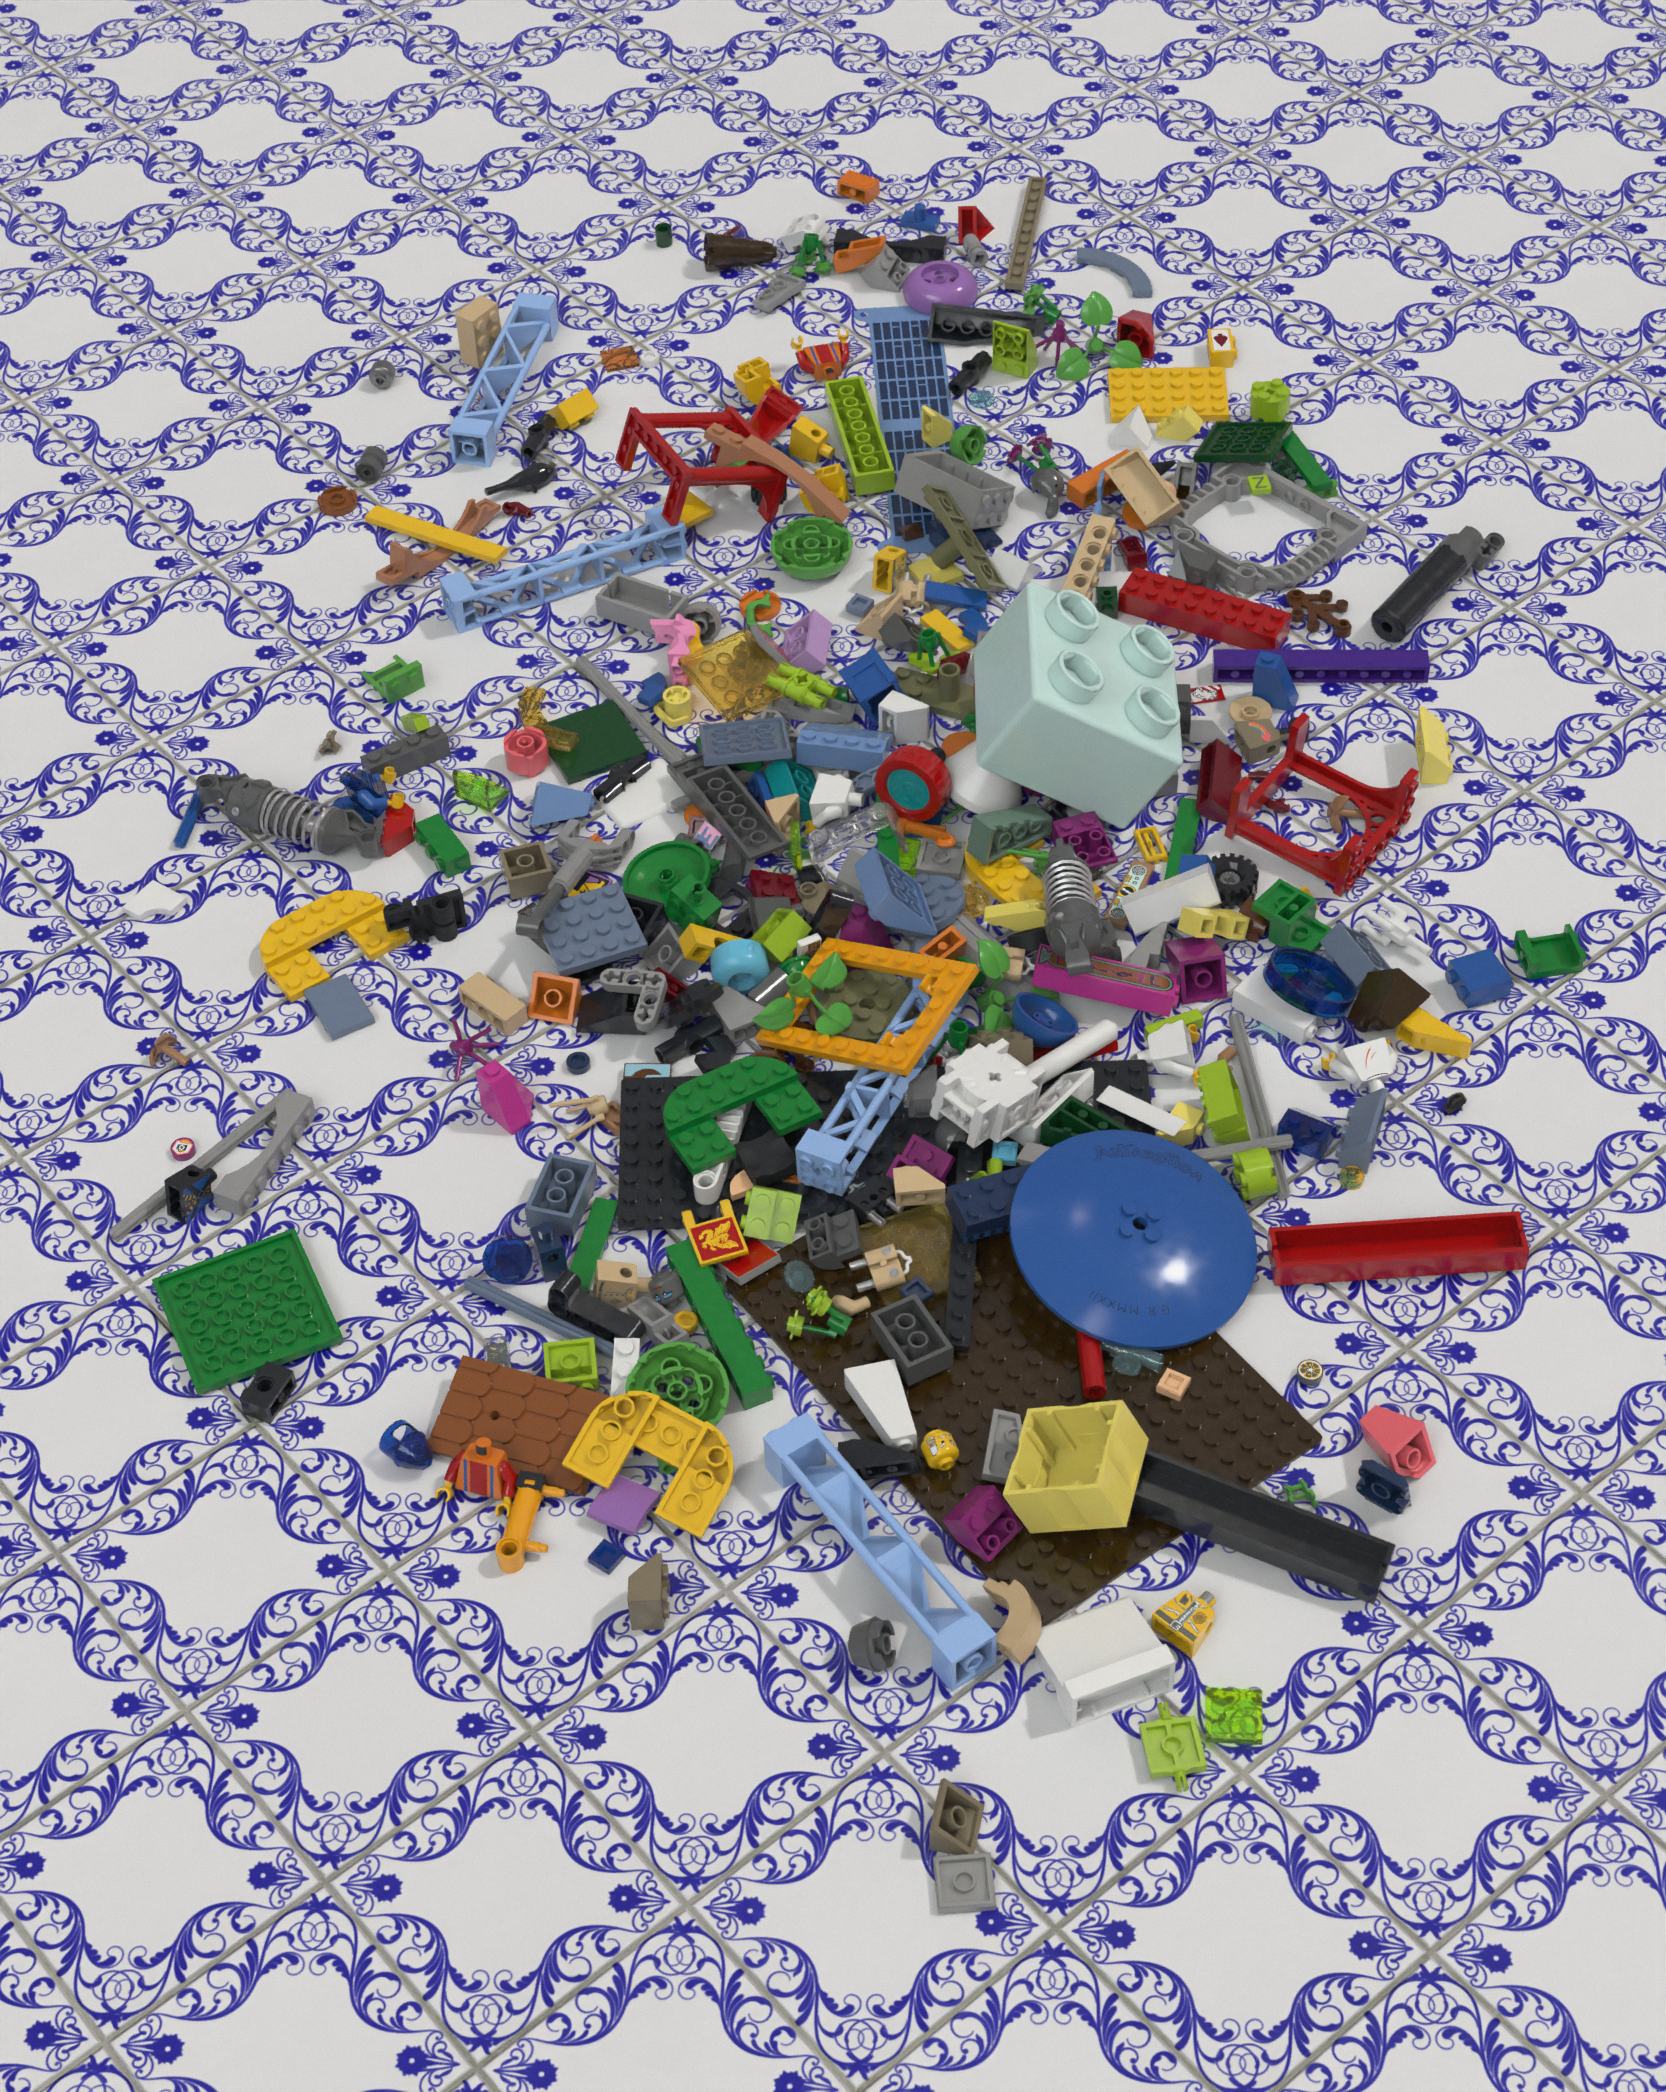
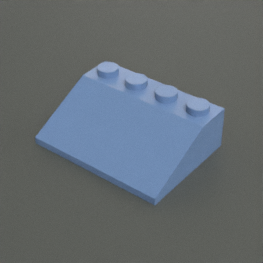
[796,722,894,772]
[854,846,938,936]

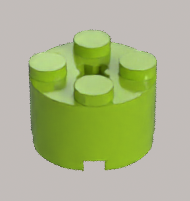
[1250,378,1290,422]
[1231,1146,1278,1202]

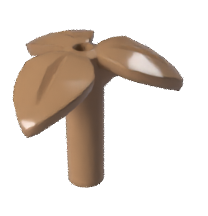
[1327,795,1364,834]
[149,1032,190,1068]

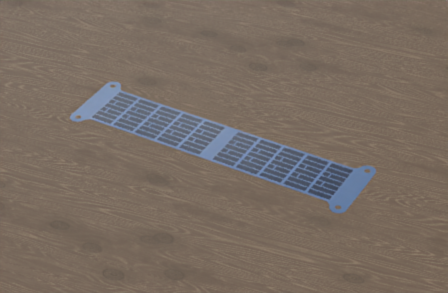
[854,306,955,554]

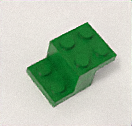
[1251,879,1332,962]

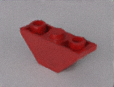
[380,794,416,857]

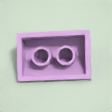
[782,609,832,674]

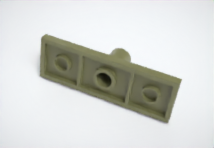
[922,484,1007,593]
[894,662,976,720]

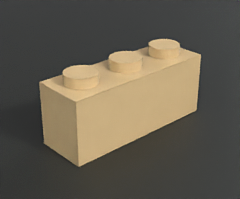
[458,971,528,1037]

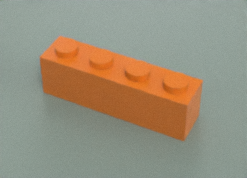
[1066,449,1129,510]

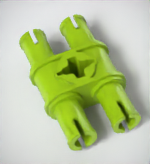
[765,661,839,711]

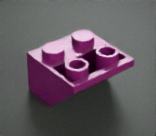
[942,1485,1023,1562]

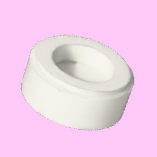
[640,351,659,368]

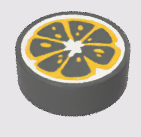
[1297,1359,1323,1386]

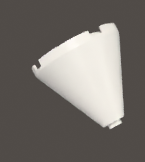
[944,740,1022,814]

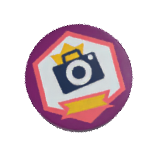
[170,1137,196,1161]

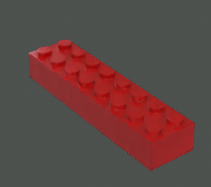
[1118,567,1291,649]

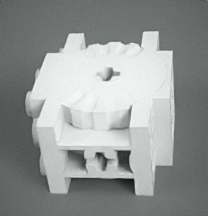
[930,1038,1047,1149]

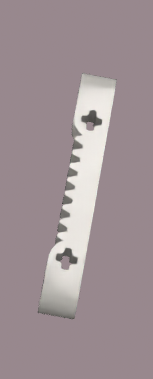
[693,1100,753,1205]

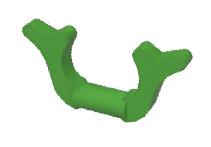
[746,593,773,638]

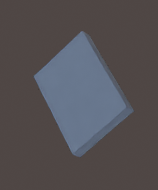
[303,973,375,1041]

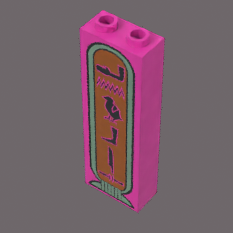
[1031,944,1180,1017]

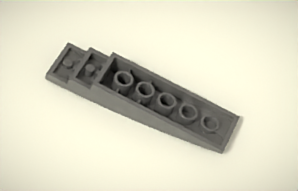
[667,752,789,861]

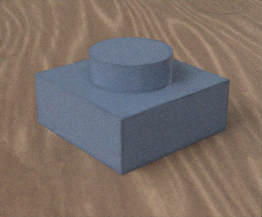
[846,593,874,618]

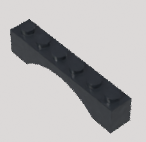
[833,229,947,264]

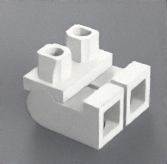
[780,213,830,255]

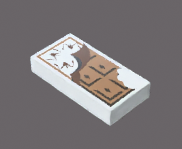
[797,933,822,958]

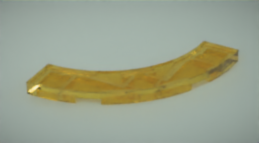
[519,686,579,752]

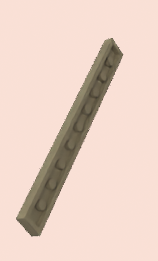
[1005,176,1047,290]

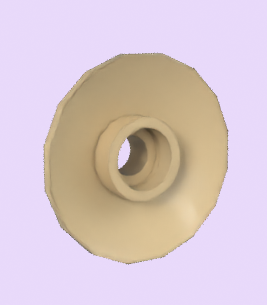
[1229,696,1272,722]

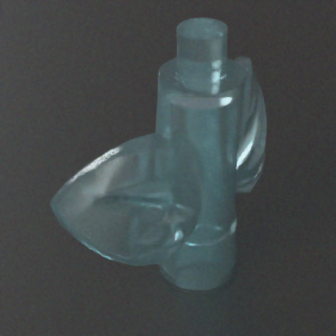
[1101,1342,1164,1376]

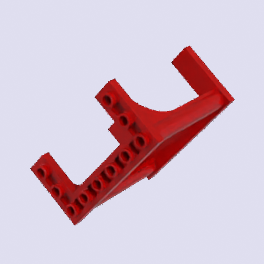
[615,406,789,526]
[1224,712,1419,897]

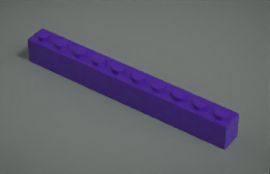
[1212,649,1430,683]

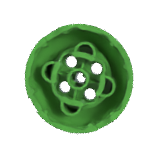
[770,517,853,581]
[625,1342,730,1427]

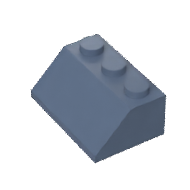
[1320,922,1392,991]
[1335,1088,1388,1174]

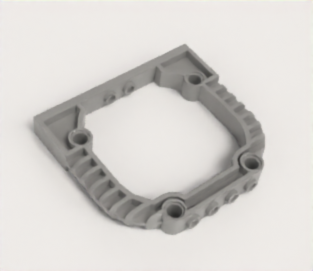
[1169,462,1368,594]

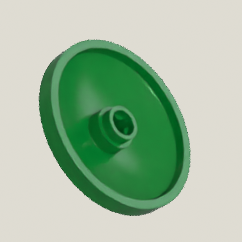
[622,841,712,913]

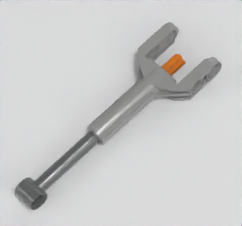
[516,818,635,939]

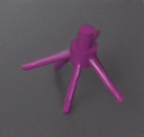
[1036,320,1084,368]
[449,1018,500,1082]

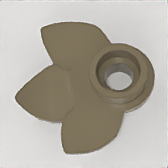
[797,882,837,915]

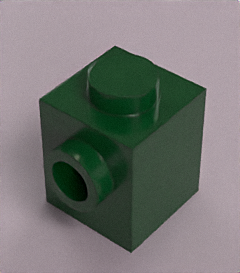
[1095,586,1118,619]

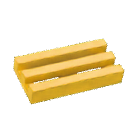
[1133,826,1168,864]

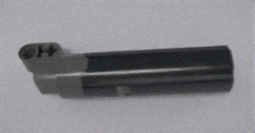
[1371,526,1505,643]

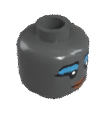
[648,1269,685,1308]

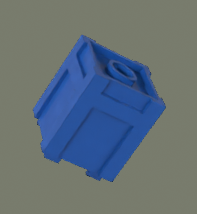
[838,647,906,727]

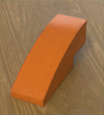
[832,235,887,274]

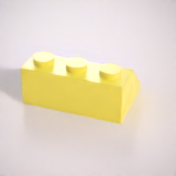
[1415,707,1453,784]

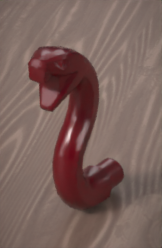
[1248,770,1290,814]

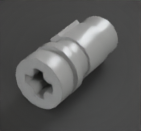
[963,234,988,267]

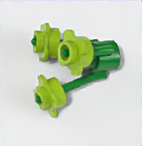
[785,1286,852,1340]

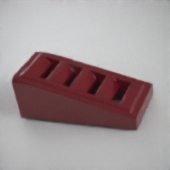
[1116,537,1148,571]

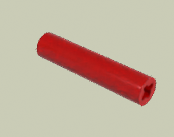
[1076,1329,1107,1399]

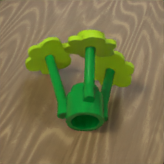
[908,628,961,675]

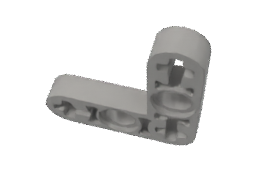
[600,968,667,1032]

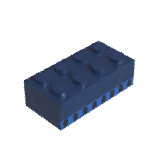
[944,1163,1032,1243]

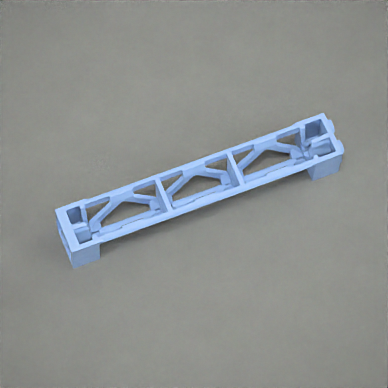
[439,504,688,634]
[795,954,968,1196]

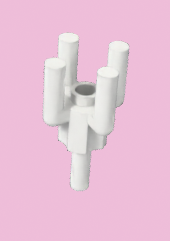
[1361,896,1433,956]

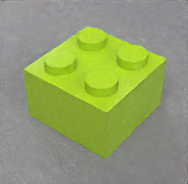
[749,908,812,963]

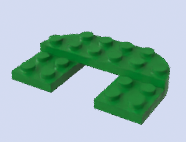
[663,1056,823,1176]

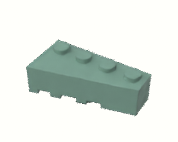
[966,804,1053,865]

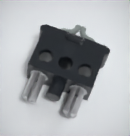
[845,1175,904,1227]

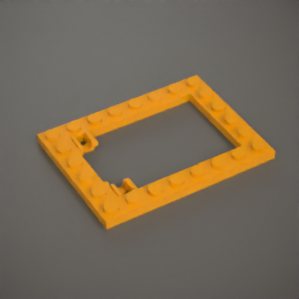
[754,937,979,1076]

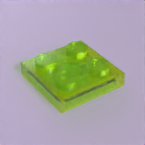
[1205,1687,1263,1745]

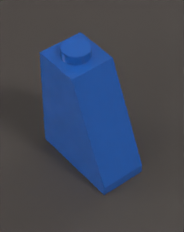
[1252,651,1299,712]

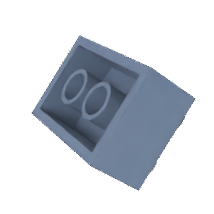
[524,1153,598,1237]

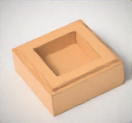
[1156,1368,1191,1402]

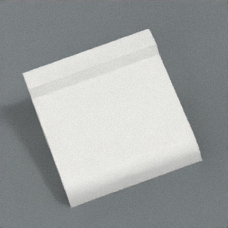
[1035,1596,1176,1729]

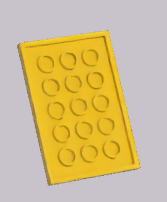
[1108,366,1229,423]

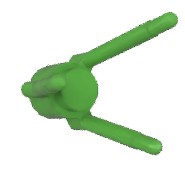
[1006,847,1049,875]

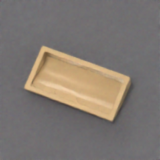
[1104,446,1183,527]

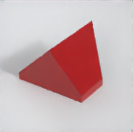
[958,206,994,244]

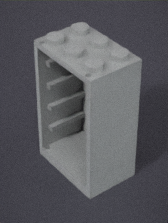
[894,450,1015,530]

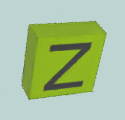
[1246,475,1272,496]

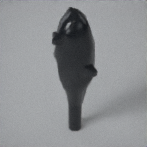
[484,460,557,496]

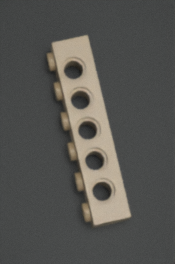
[1061,513,1118,601]

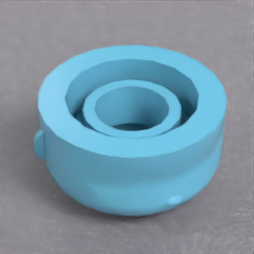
[710,939,770,995]

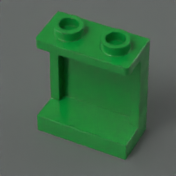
[1513,924,1586,980]

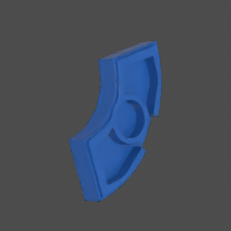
[958,607,988,644]
[637,672,668,708]

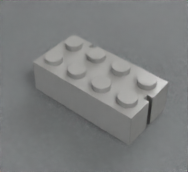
[595,572,689,635]

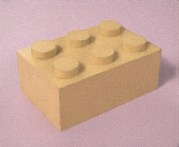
[455,295,504,369]

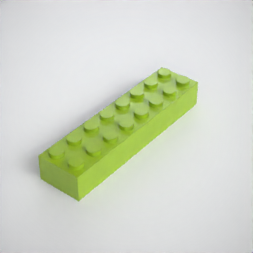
[824,375,895,496]

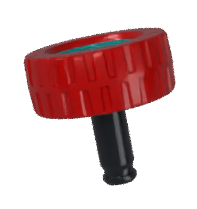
[875,745,952,822]

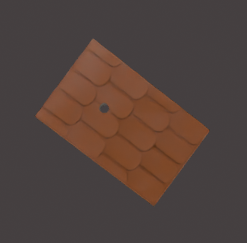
[425,1355,610,1497]

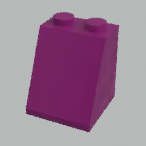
[1165,937,1228,1005]

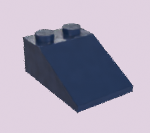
[929,519,1003,562]

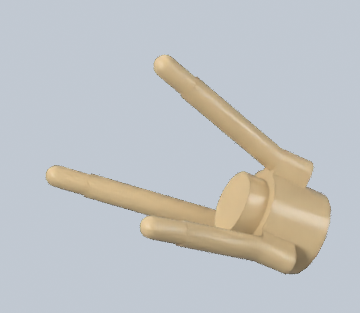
[549,1095,610,1140]

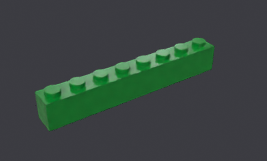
[665,1238,775,1410]

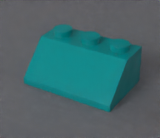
[764,758,816,822]

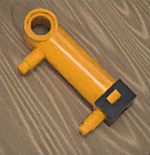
[495,1470,565,1573]

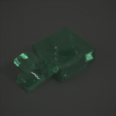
[1270,458,1297,484]

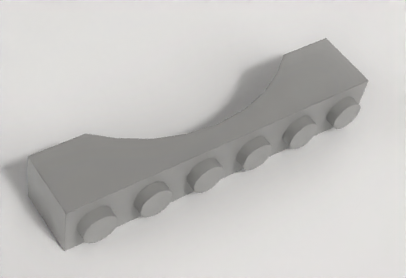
[213,1090,316,1216]

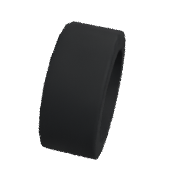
[1007,926,1050,953]

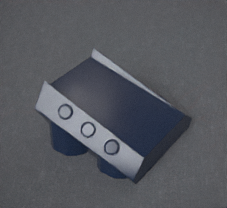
[1356,1460,1411,1515]

